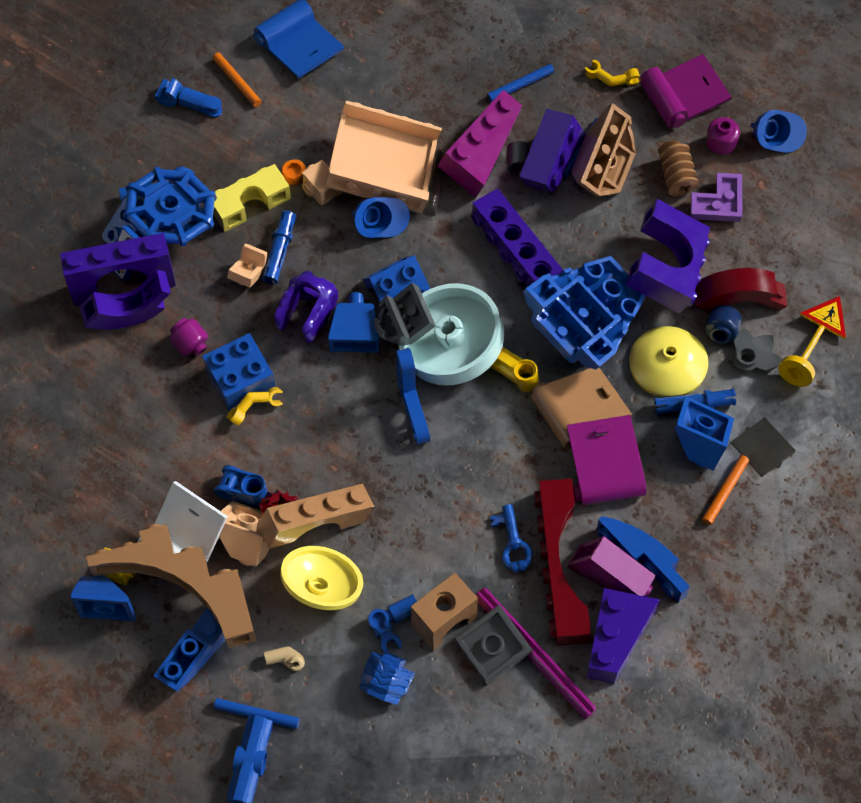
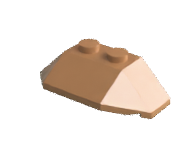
[571,103,636,197]

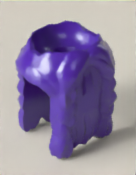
[274,271,338,343]

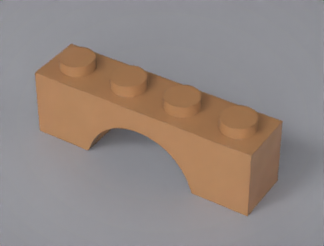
[257,484,374,549]

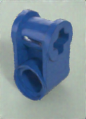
[213,465,268,507]

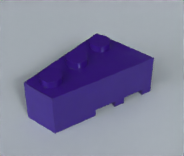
[519,108,586,193]
[587,588,660,684]

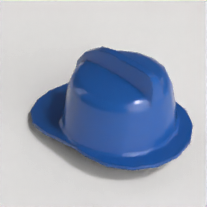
[750,110,807,153]
[351,197,410,238]

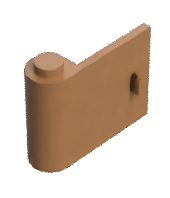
[531,368,632,450]

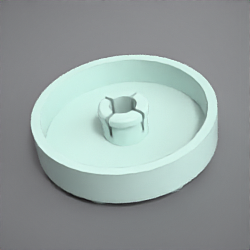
[398,283,504,385]

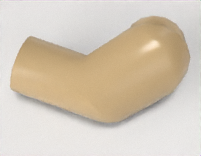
[264,646,305,671]

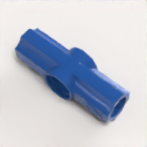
[226,715,273,803]

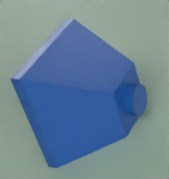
[675,396,735,471]
[71,574,136,622]

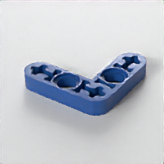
[396,348,430,445]

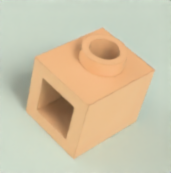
[302,159,342,206]

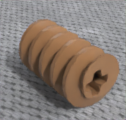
[658,140,699,197]

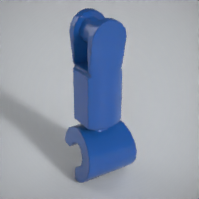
[155,78,222,118]

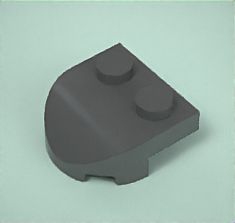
[374,283,436,345]

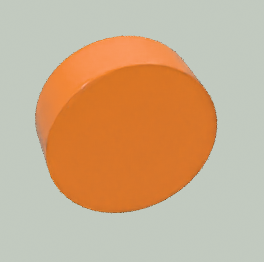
[281,160,306,185]

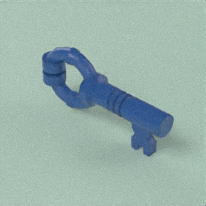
[490,504,533,573]

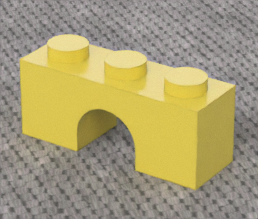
[213,164,291,232]

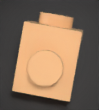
[227,244,267,288]

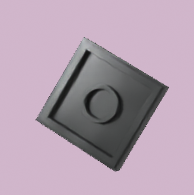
[454,605,533,685]

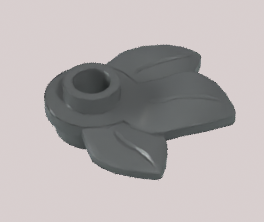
[733,329,782,372]

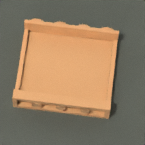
[325,101,442,214]

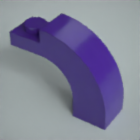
[80,270,171,330]

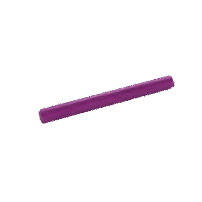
[476,588,596,719]

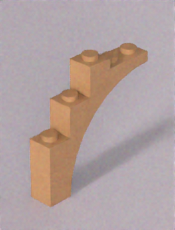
[86,524,256,648]

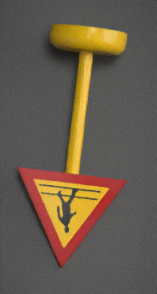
[778,296,846,387]

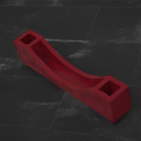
[534,479,591,646]

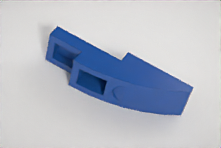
[596,516,690,603]
[154,608,225,692]

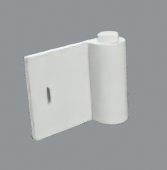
[138,481,228,562]

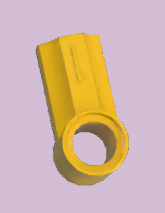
[490,346,539,392]

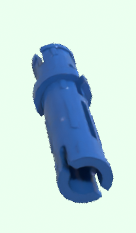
[262,210,297,284]
[654,388,736,415]

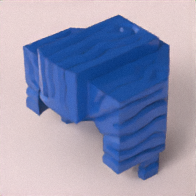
[359,652,415,705]

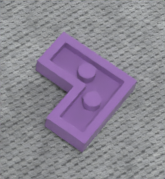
[690,173,742,222]

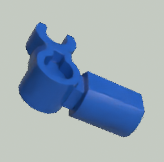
[368,594,417,654]

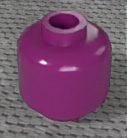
[706,117,740,154]
[170,318,209,357]

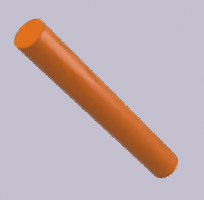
[212,52,262,107]
[702,455,749,525]

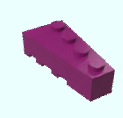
[438,90,522,198]

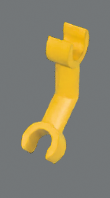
[585,60,640,86]
[226,387,283,426]

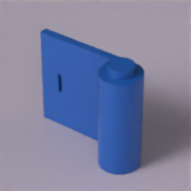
[253,0,344,79]

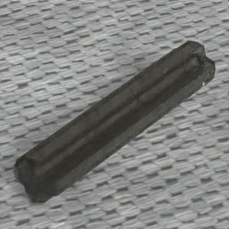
[423,150,447,217]

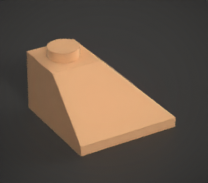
[219,500,269,566]

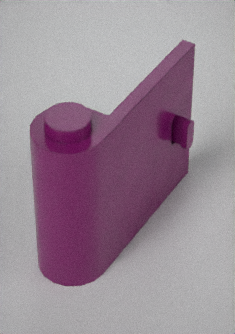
[639,54,732,128]
[567,415,646,506]

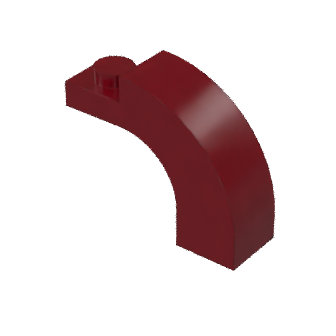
[695,268,787,312]

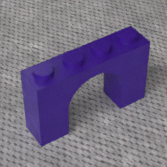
[625,199,710,314]
[60,233,176,306]

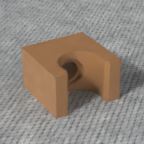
[411,573,478,651]

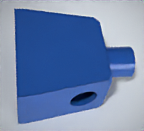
[328,292,379,353]

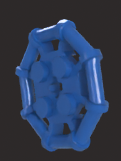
[122,166,217,247]

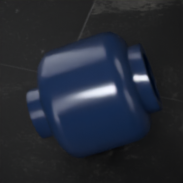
[705,305,742,344]

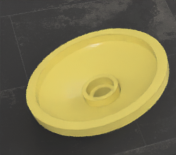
[629,326,708,398]
[280,546,363,610]

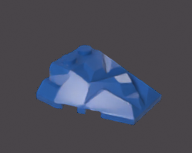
[523,256,645,370]

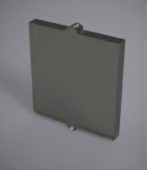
[731,417,796,477]

